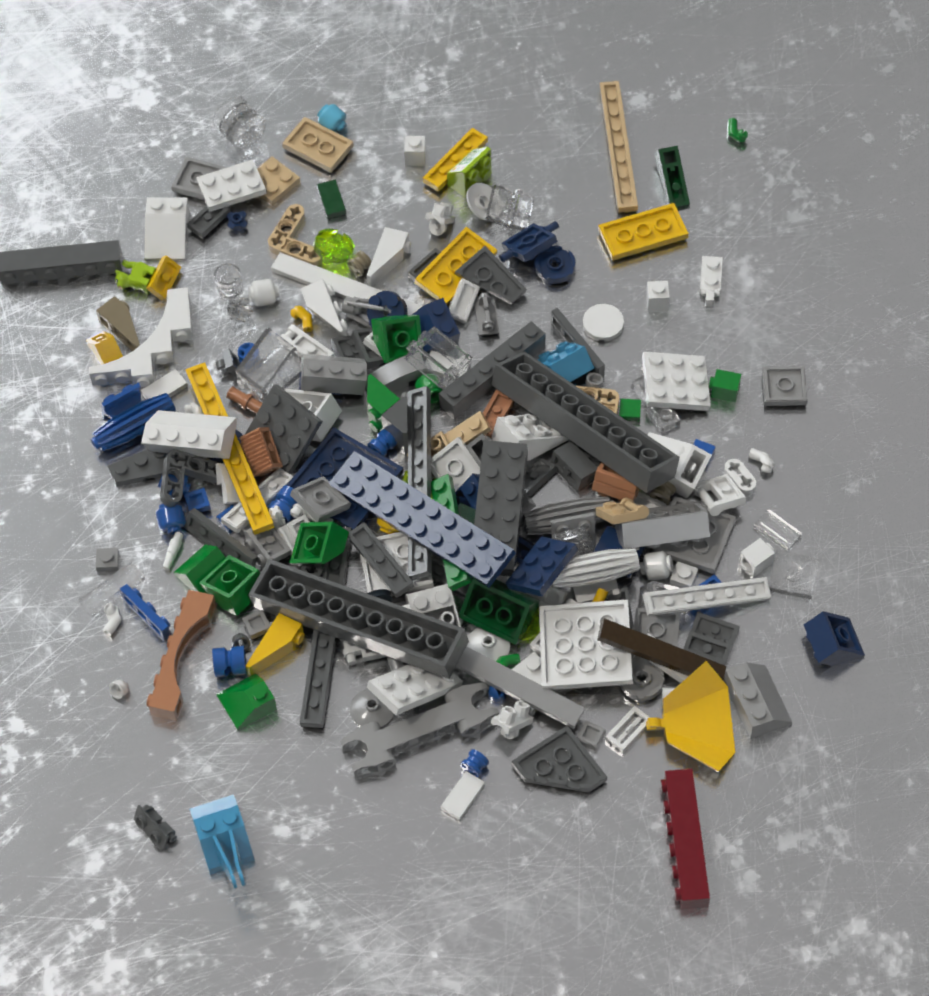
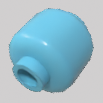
[317,104,347,132]

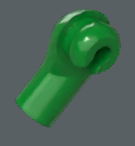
[728,118,748,143]

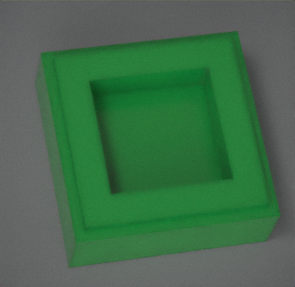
[619,398,641,421]

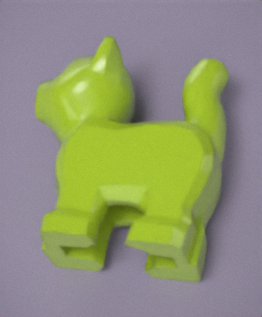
[115,260,156,295]

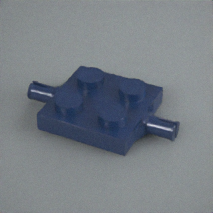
[499,221,559,263]

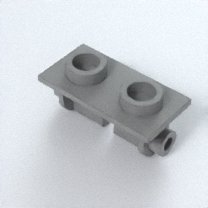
[474,293,500,336]

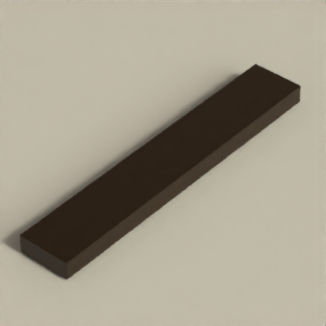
[597,618,726,681]

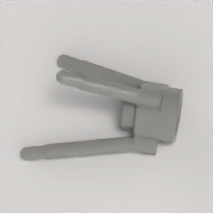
[342,296,384,328]

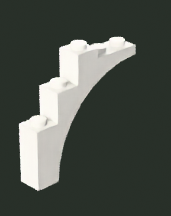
[89,287,193,388]

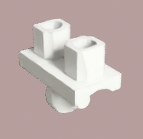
[425,202,456,235]
[491,700,534,739]

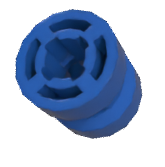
[367,429,397,457]

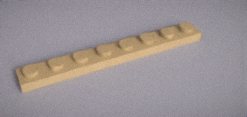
[599,81,638,213]

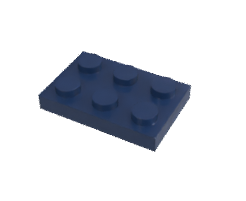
[505,537,578,597]

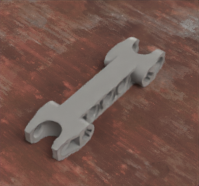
[340,683,500,777]

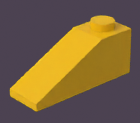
[245,613,305,676]

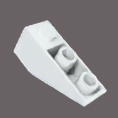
[300,278,349,337]

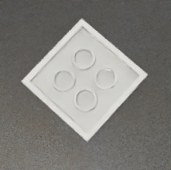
[642,352,711,411]
[360,532,434,596]

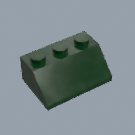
[458,578,540,645]

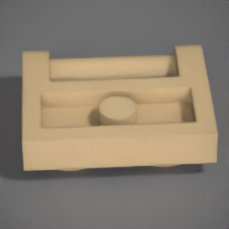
[596,498,649,524]

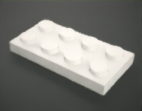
[367,664,463,715]

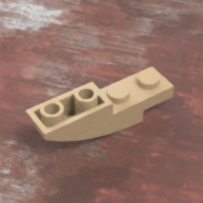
[407,411,492,458]

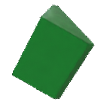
[173,544,226,594]

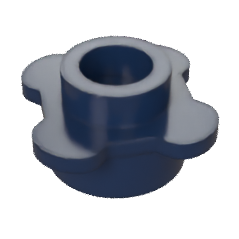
[227,211,247,231]

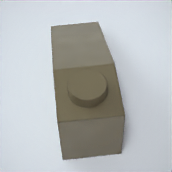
[96,296,140,351]

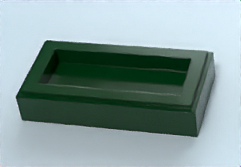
[316,179,346,219]

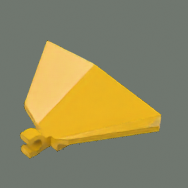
[646,661,735,772]

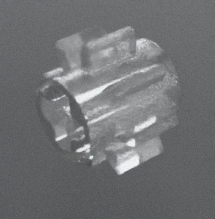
[227,296,253,323]

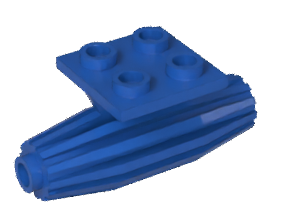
[90,383,176,452]

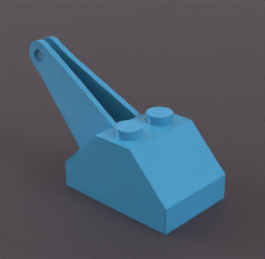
[190,794,255,889]

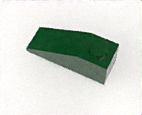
[654,145,690,207]

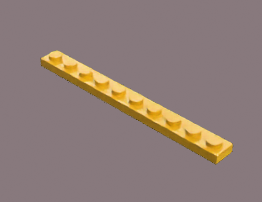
[185,362,275,535]

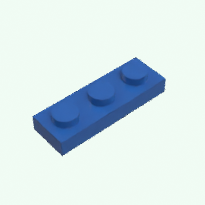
[120,584,171,641]

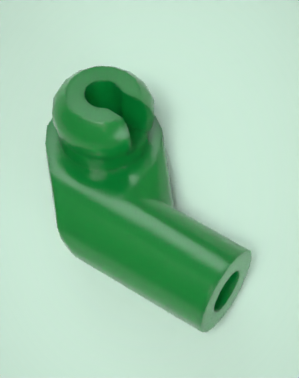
[496,653,520,667]

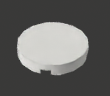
[583,304,624,341]

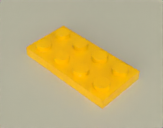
[598,203,689,261]
[414,227,498,305]

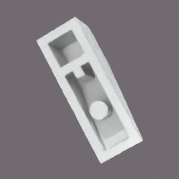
[367,227,411,287]

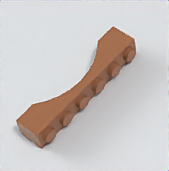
[147,590,216,721]

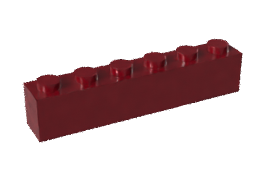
[660,769,710,909]

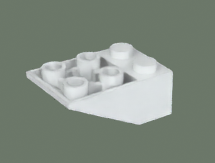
[491,414,569,461]
[648,432,712,498]
[405,584,461,627]

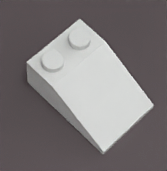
[144,197,190,261]
[284,388,342,442]

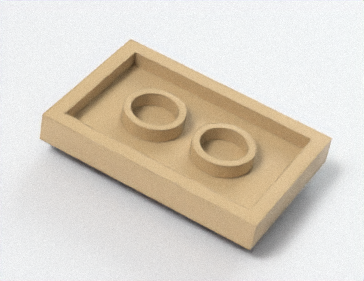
[282,117,354,173]

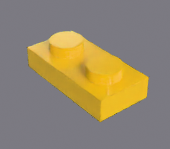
[146,255,182,301]

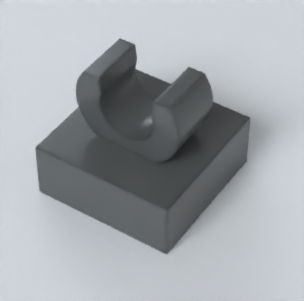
[215,348,242,377]

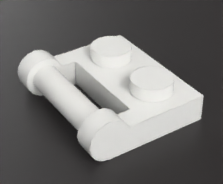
[693,474,746,516]

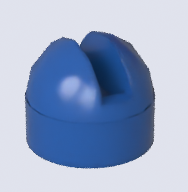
[488,686,506,702]

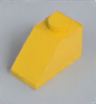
[86,331,123,365]

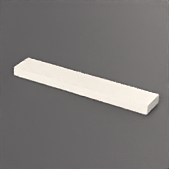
[643,577,772,616]

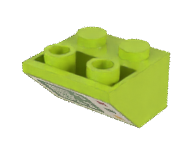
[447,147,492,198]

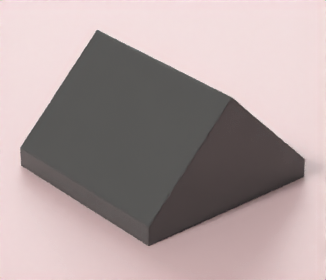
[382,397,408,455]

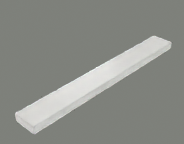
[271,252,422,315]

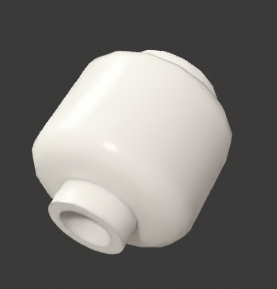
[248,279,279,307]
[640,551,673,581]

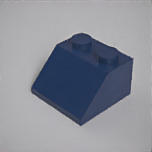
[412,298,460,356]
[804,611,865,666]

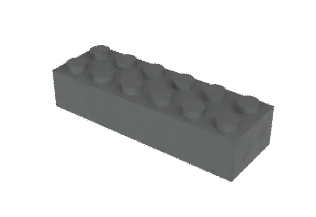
[474,440,528,577]

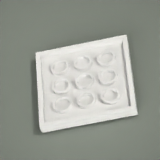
[539,600,633,690]

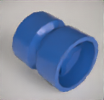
[267,485,297,524]
[212,645,247,677]

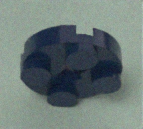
[535,245,576,284]
[367,291,408,327]

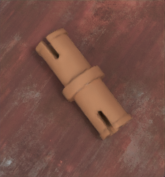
[226,386,262,414]

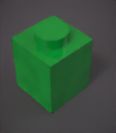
[709,369,741,403]

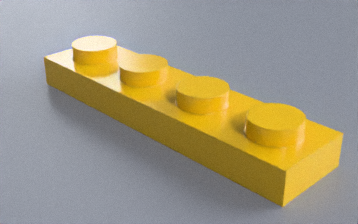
[423,128,488,192]

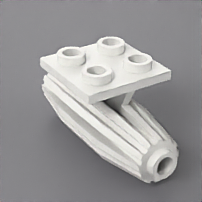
[552,549,640,603]

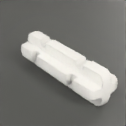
[269,506,286,531]

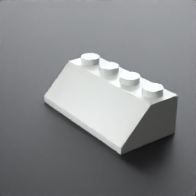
[141,410,238,459]

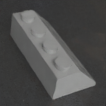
[615,501,710,550]

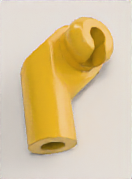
[290,305,313,333]

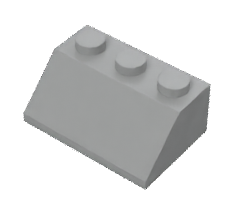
[301,354,367,395]
[724,662,793,739]

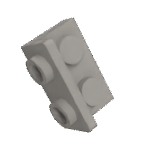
[244,528,291,567]

